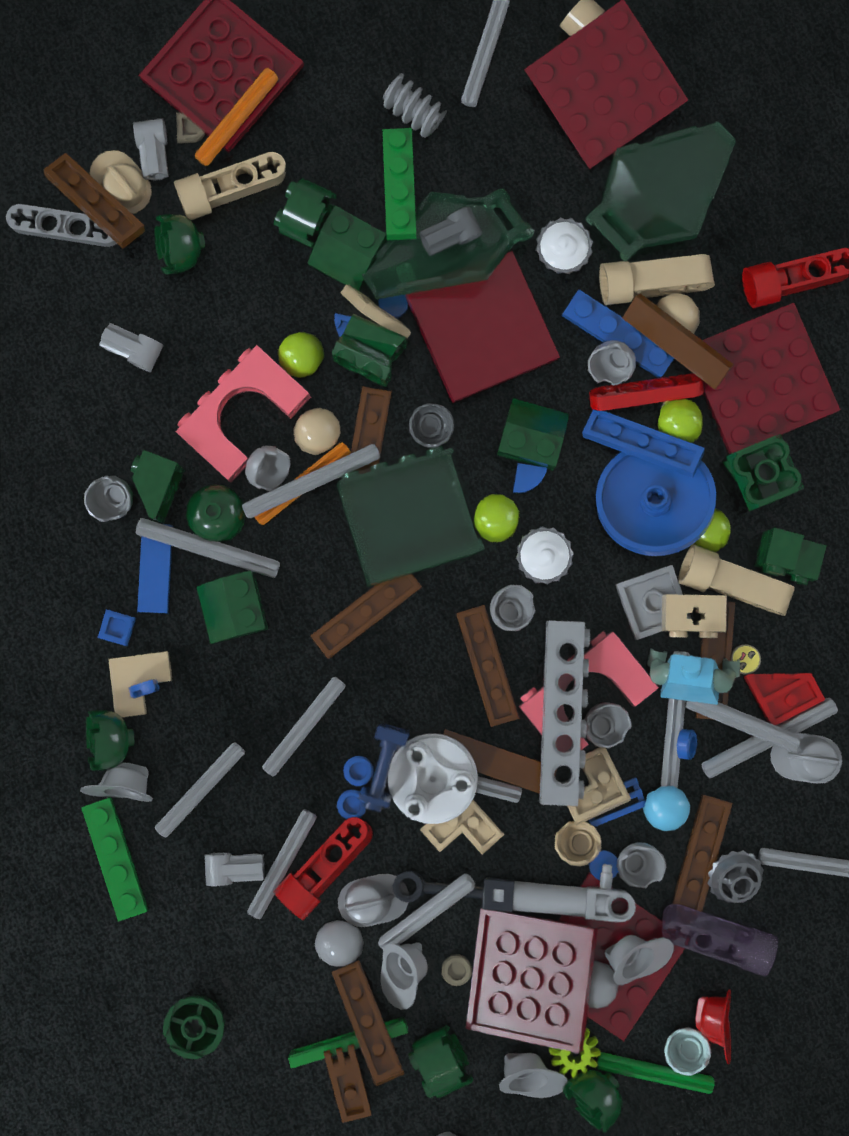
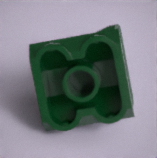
[332,314,407,387]
[722,434,804,511]

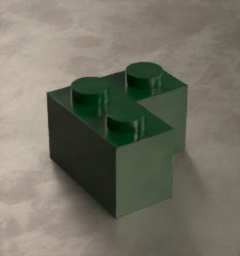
[754,528,827,585]

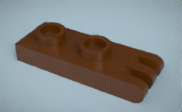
[324,1044,372,1123]

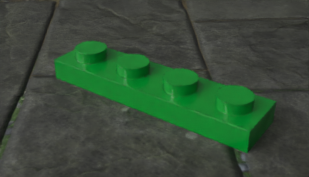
[383,128,417,240]
[81,797,148,922]

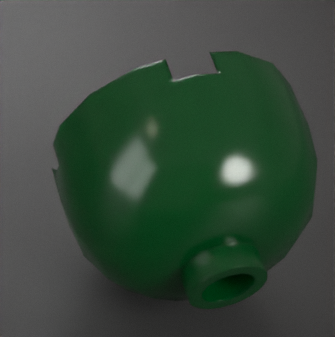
[154,214,205,275]
[186,484,246,543]
[86,710,134,771]
[163,995,225,1059]
[562,1070,622,1132]

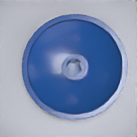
[596,452,716,556]

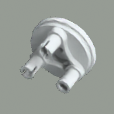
[388,733,478,824]

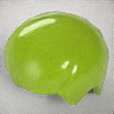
[278,332,324,378]
[658,399,703,443]
[474,494,519,542]
[691,508,731,552]

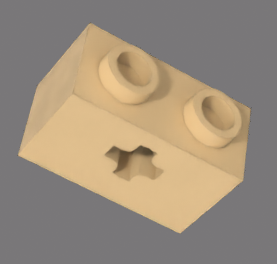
[662,594,726,638]

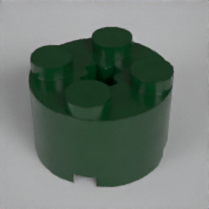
[274,178,337,248]
[408,1025,473,1098]

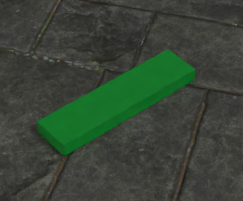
[288,1016,408,1068]

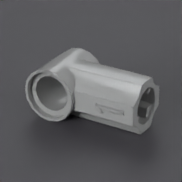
[133,118,169,181]
[99,323,163,372]
[205,853,265,886]

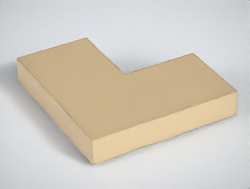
[341,284,411,338]
[108,651,172,717]
[567,747,631,826]
[420,800,504,854]

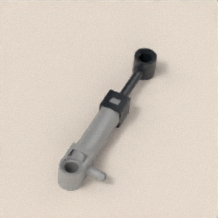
[393,864,635,922]

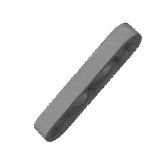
[6,204,117,247]

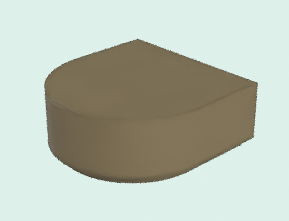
[176,113,206,143]

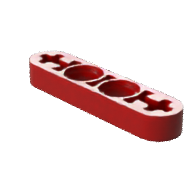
[589,374,704,411]

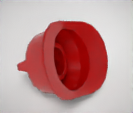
[695,989,731,1064]

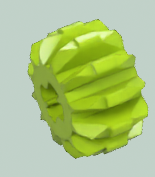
[549,1028,601,1077]

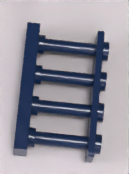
[358,723,410,811]

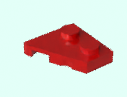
[744,673,825,726]

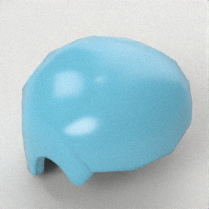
[643,786,690,831]

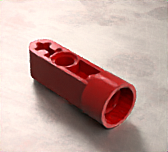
[742,248,849,308]
[273,817,373,920]

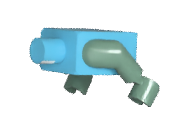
[647,648,740,705]

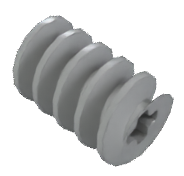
[383,73,447,138]

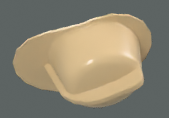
[90,150,152,214]

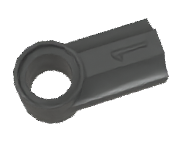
[419,206,483,256]

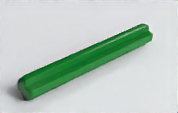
[596,1052,714,1094]

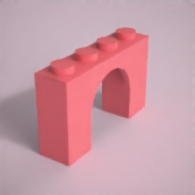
[176,345,311,483]
[519,631,659,752]

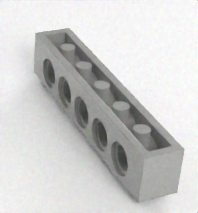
[539,621,590,806]

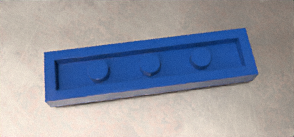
[562,290,674,378]
[582,410,705,478]

